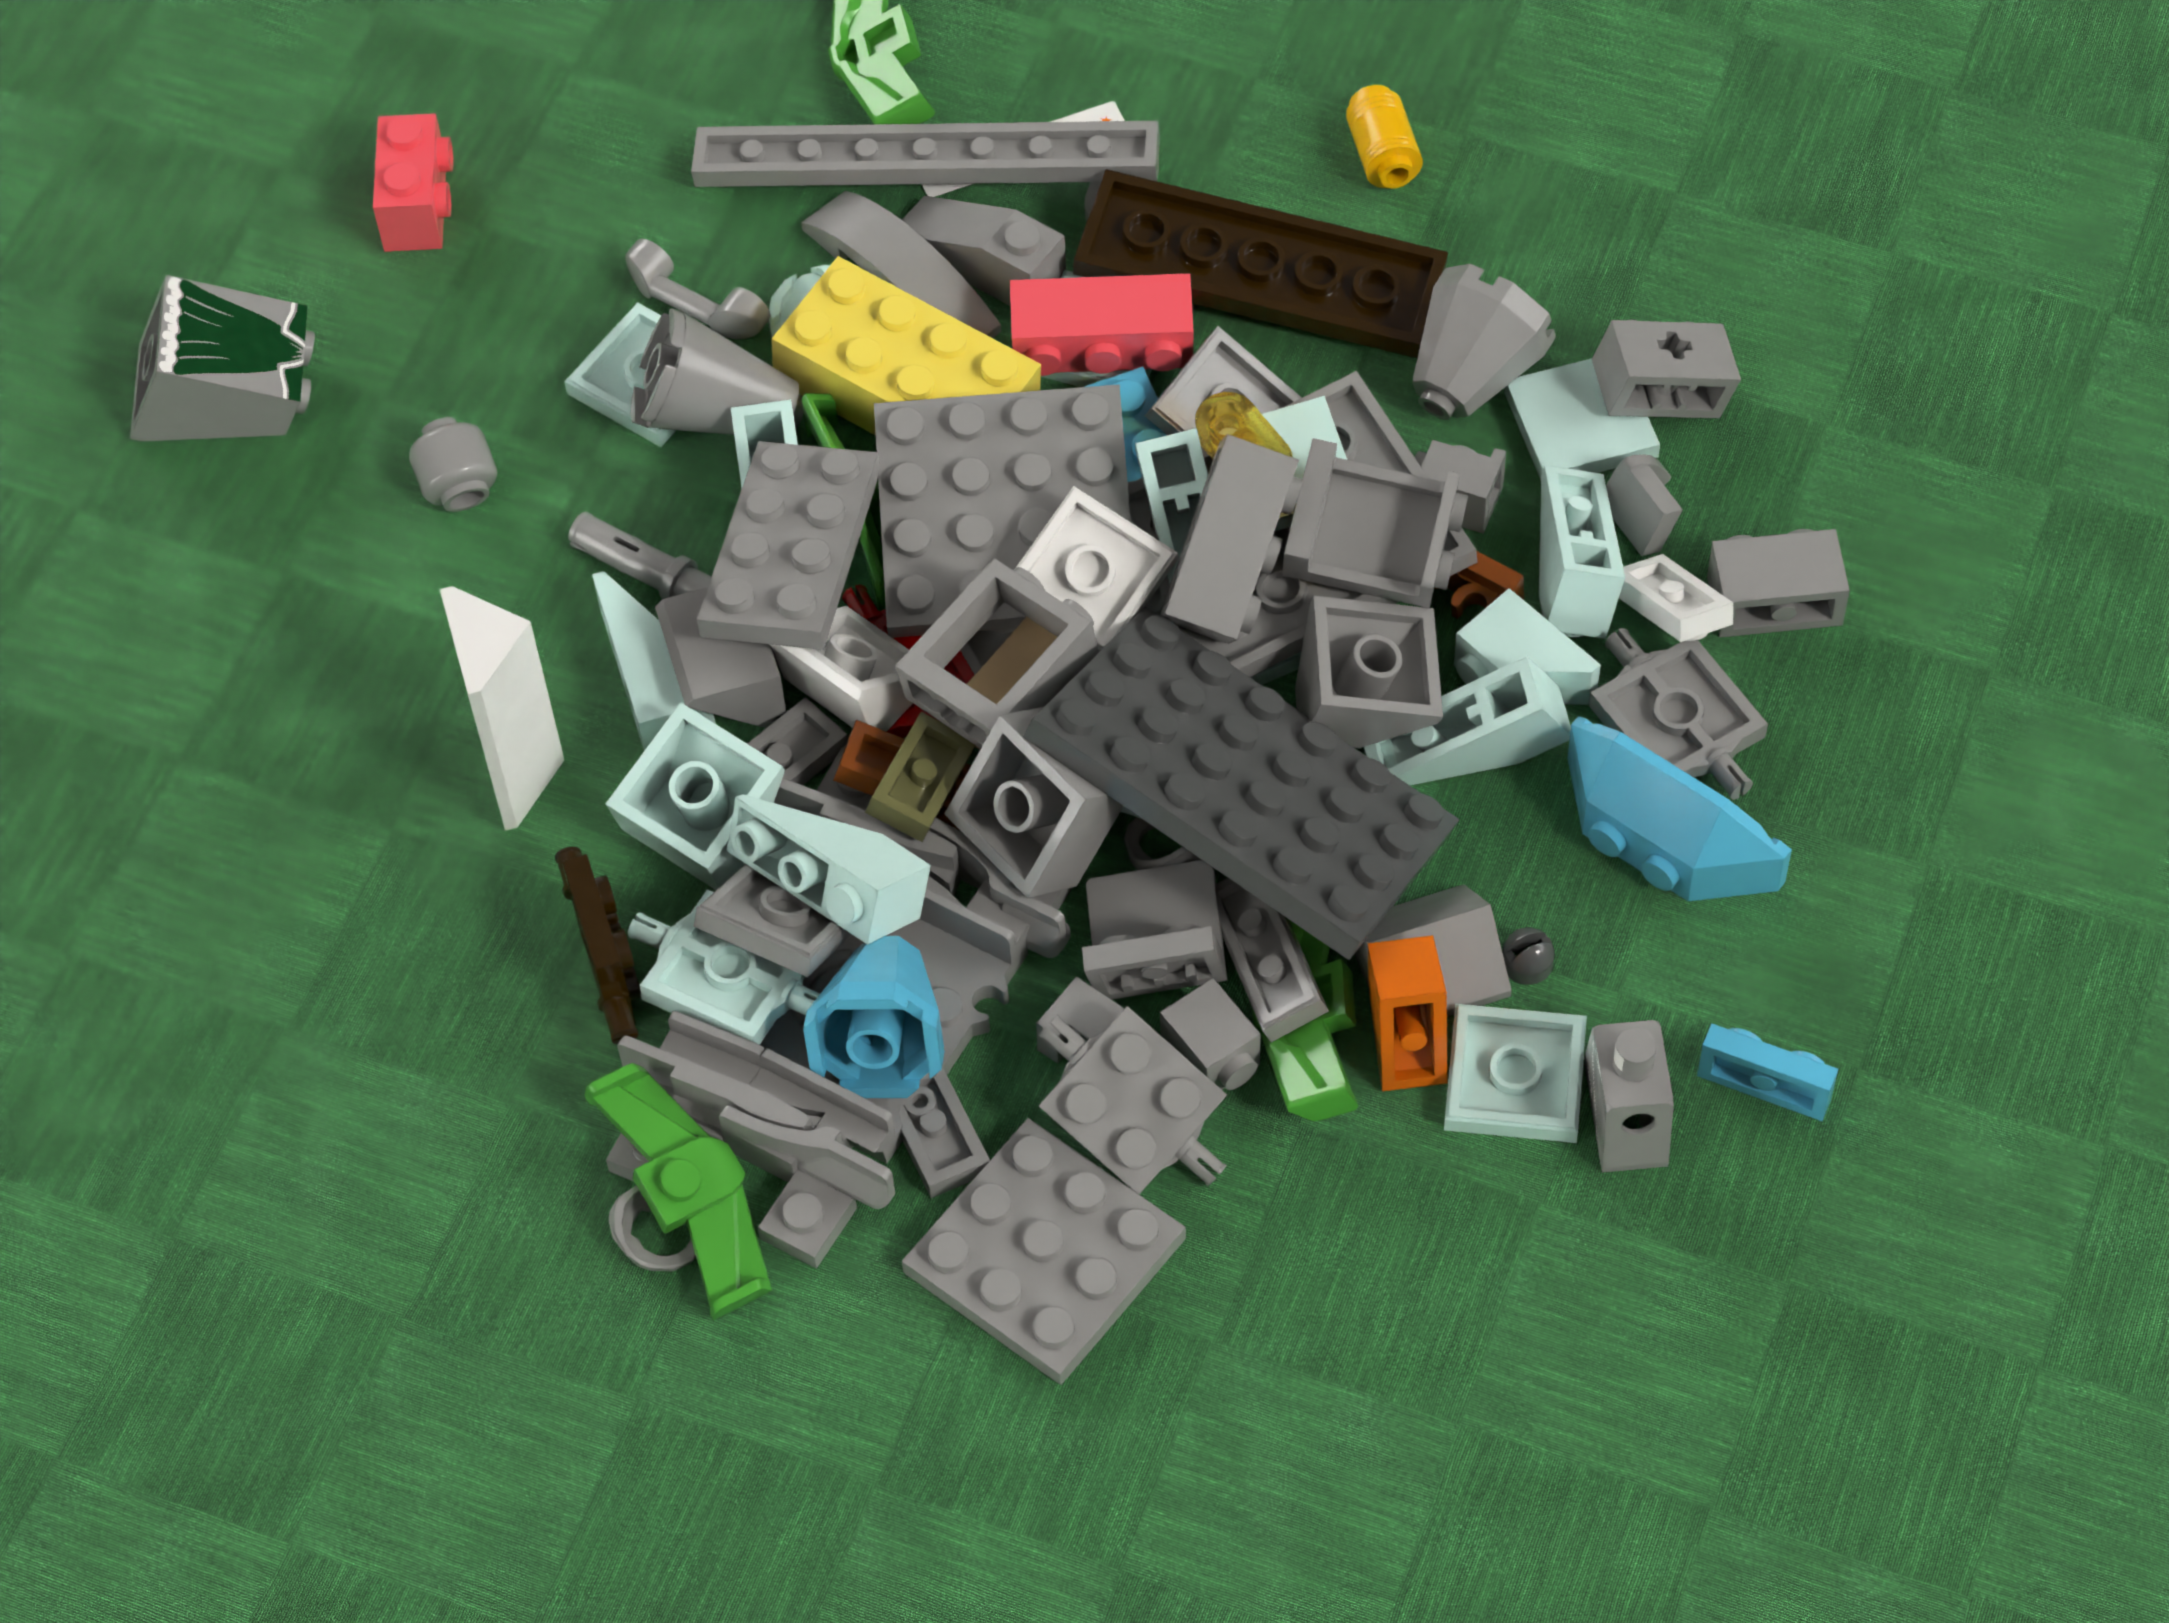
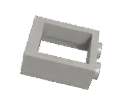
[895,558,1099,748]

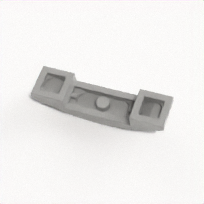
[801,191,1001,338]

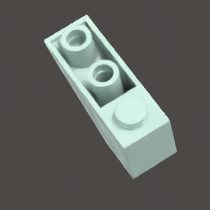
[726,794,931,945]

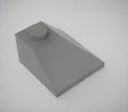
[1295,595,1443,748]

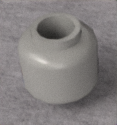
[409,417,497,512]

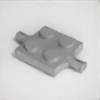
[1589,628,1768,800]
[1038,1006,1227,1194]

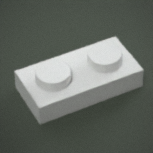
[1619,554,1733,642]

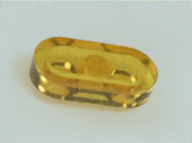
[1195,392,1293,460]

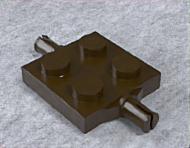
[555,846,642,1045]

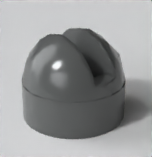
[1502,927,1555,985]

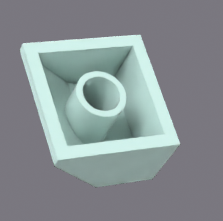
[605,702,785,890]

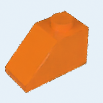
[1367,935,1448,1092]

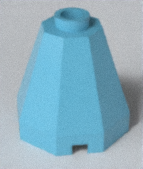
[803,936,945,1098]

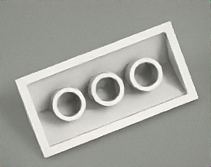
[439,586,564,831]

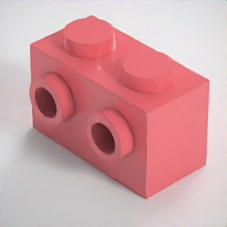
[373,113,454,252]

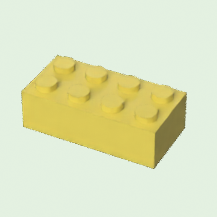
[771,256,1041,435]

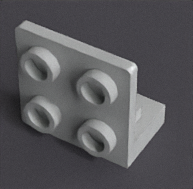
[1082,860,1227,1000]

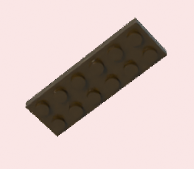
[1073,169,1448,358]

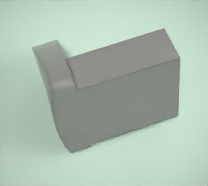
[1606,454,1683,556]

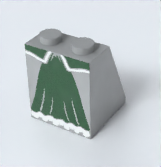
[130,275,315,441]

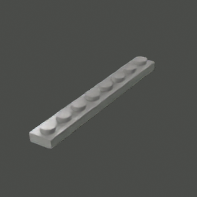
[691,121,1160,187]

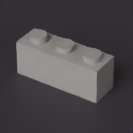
[1159,434,1303,644]

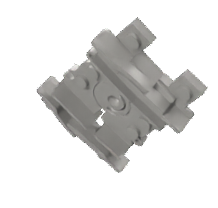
[606,747,1073,1269]

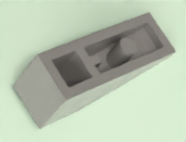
[902,196,1066,307]

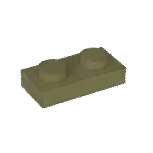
[865,712,976,842]

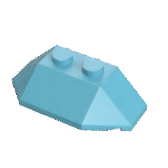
[1567,716,1792,901]

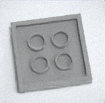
[902,1118,1186,1385]

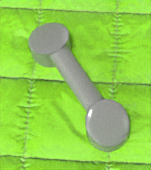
[625,239,771,339]

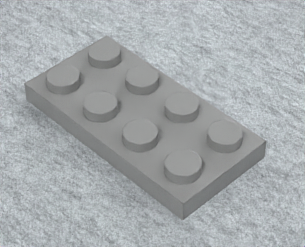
[697,441,880,650]

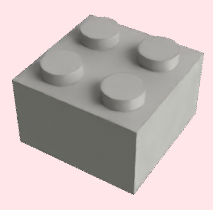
[944,707,1123,898]

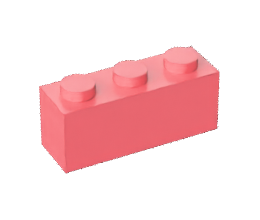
[1010,273,1194,376]

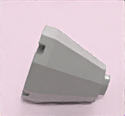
[1412,264,1556,420]

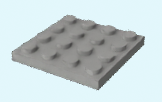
[874,384,1131,638]

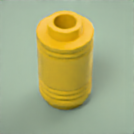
[1346,85,1423,189]

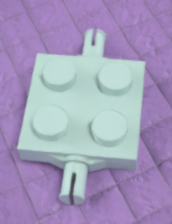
[628,889,820,1045]

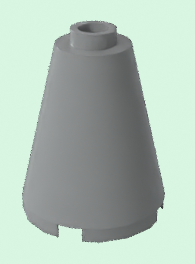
[630,308,803,435]

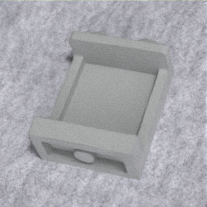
[1282,438,1469,608]

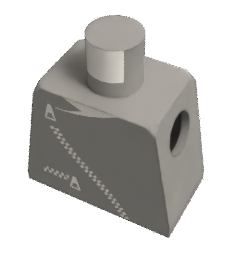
[1584,1020,1674,1173]

